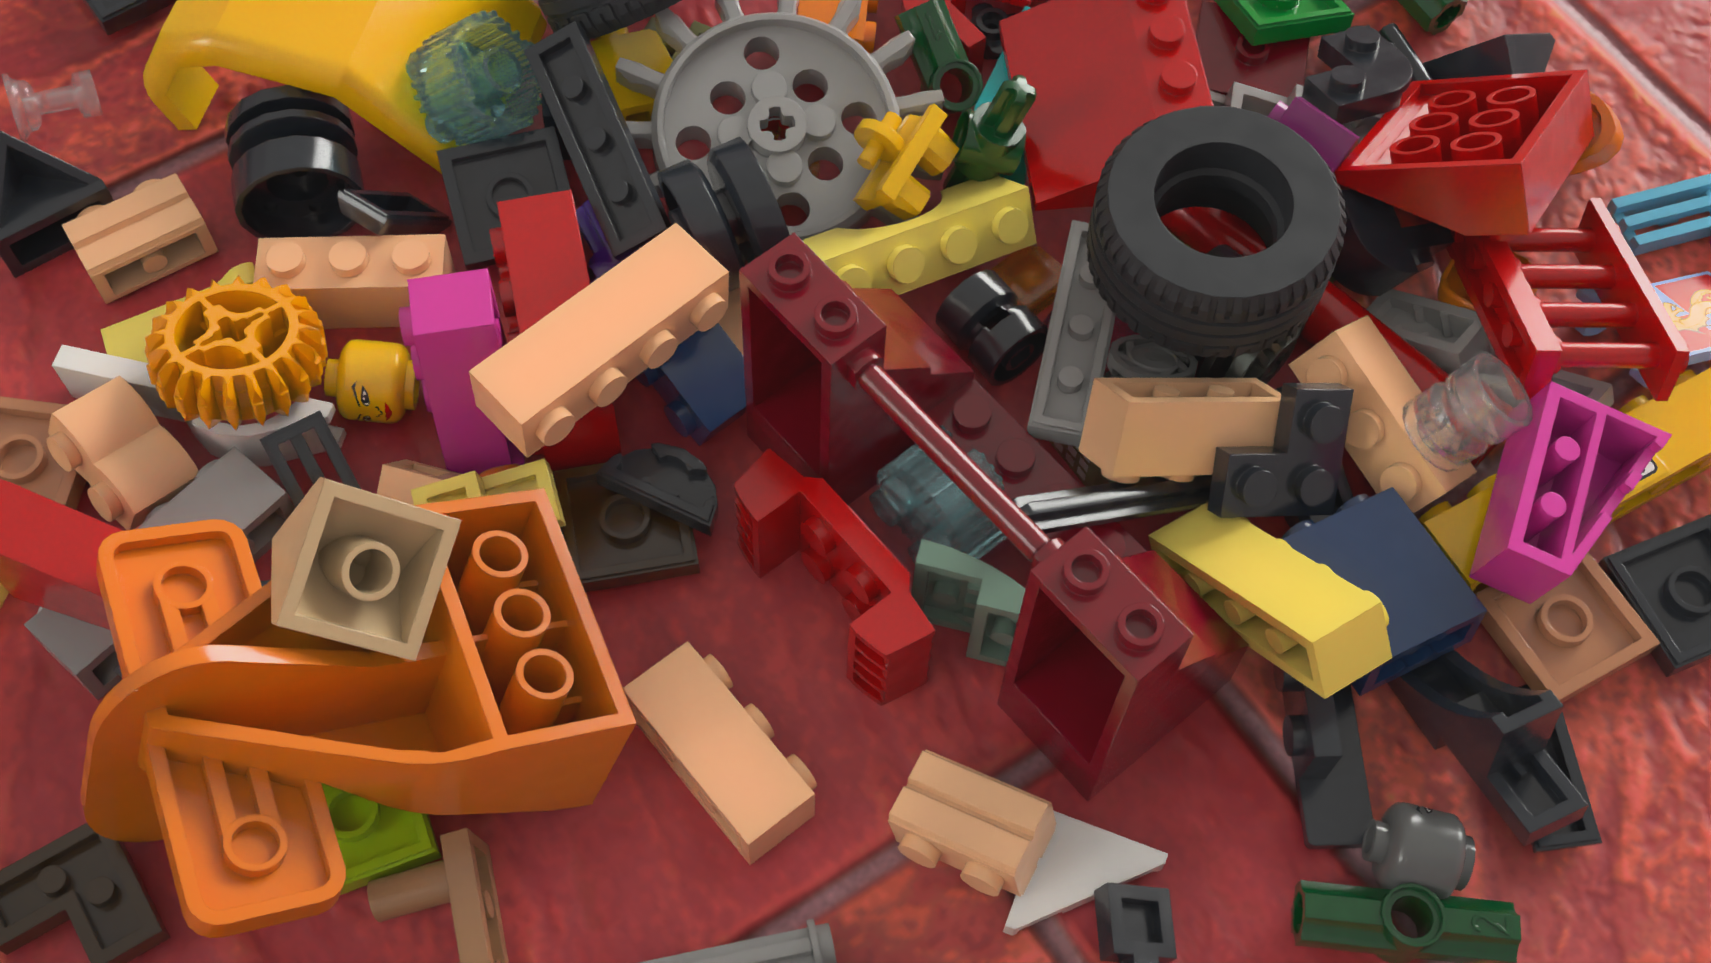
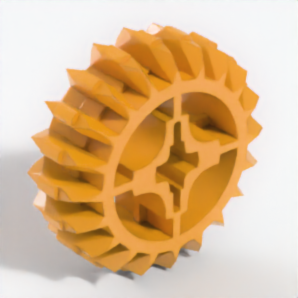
[145,275,328,430]

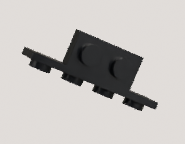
[1273,664,1373,850]

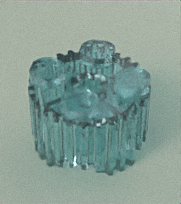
[406,10,542,146]
[869,425,1007,563]

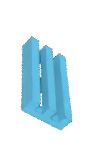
[1606,174,1711,256]

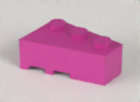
[399,268,525,474]
[1469,381,1672,604]

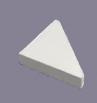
[1003,810,1168,936]

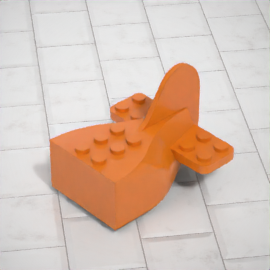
[81,488,636,938]

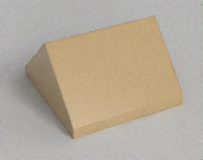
[271,477,462,661]

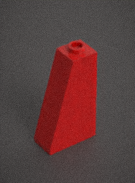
[0,479,123,630]

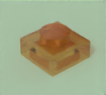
[991,244,1062,315]

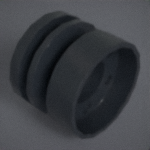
[224,85,364,238]

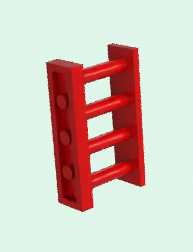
[1446,198,1690,401]

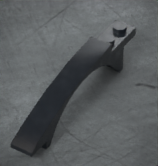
[1275,386,1589,846]

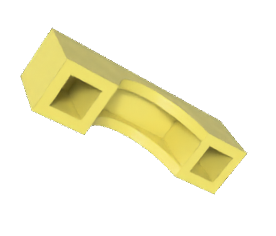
[802,176,1037,295]

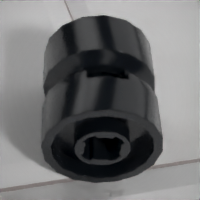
[936,269,1048,386]

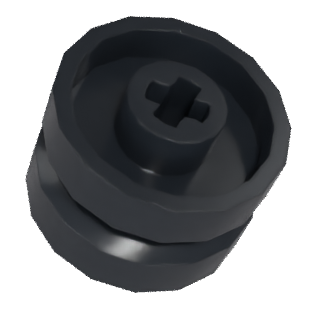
[657,136,790,292]

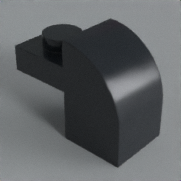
[1331,189,1455,296]

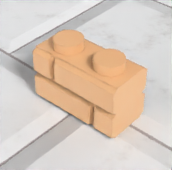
[62,173,218,304]
[888,749,1056,896]

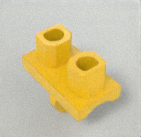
[853,103,959,220]

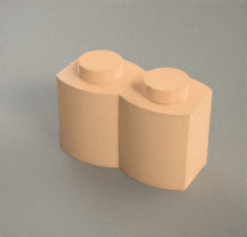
[46,376,199,530]

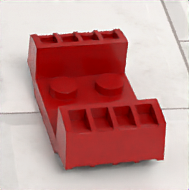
[733,448,936,706]

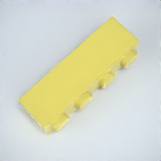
[1148,502,1392,699]

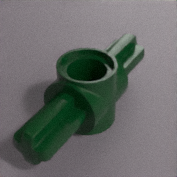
[943,75,1037,189]

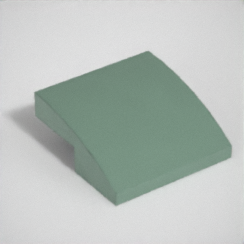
[911,539,1025,667]

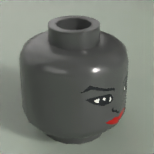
[1362,802,1476,899]

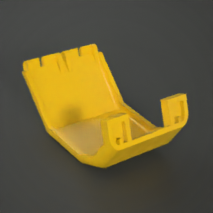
[143,0,547,174]

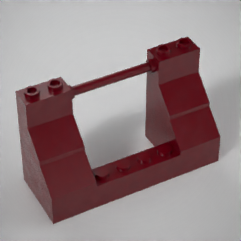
[739,232,1249,801]

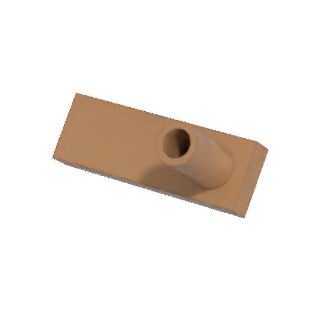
[367,828,509,963]

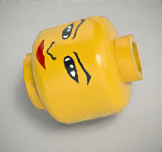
[324,339,420,424]

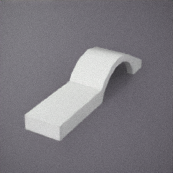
[52,345,346,466]

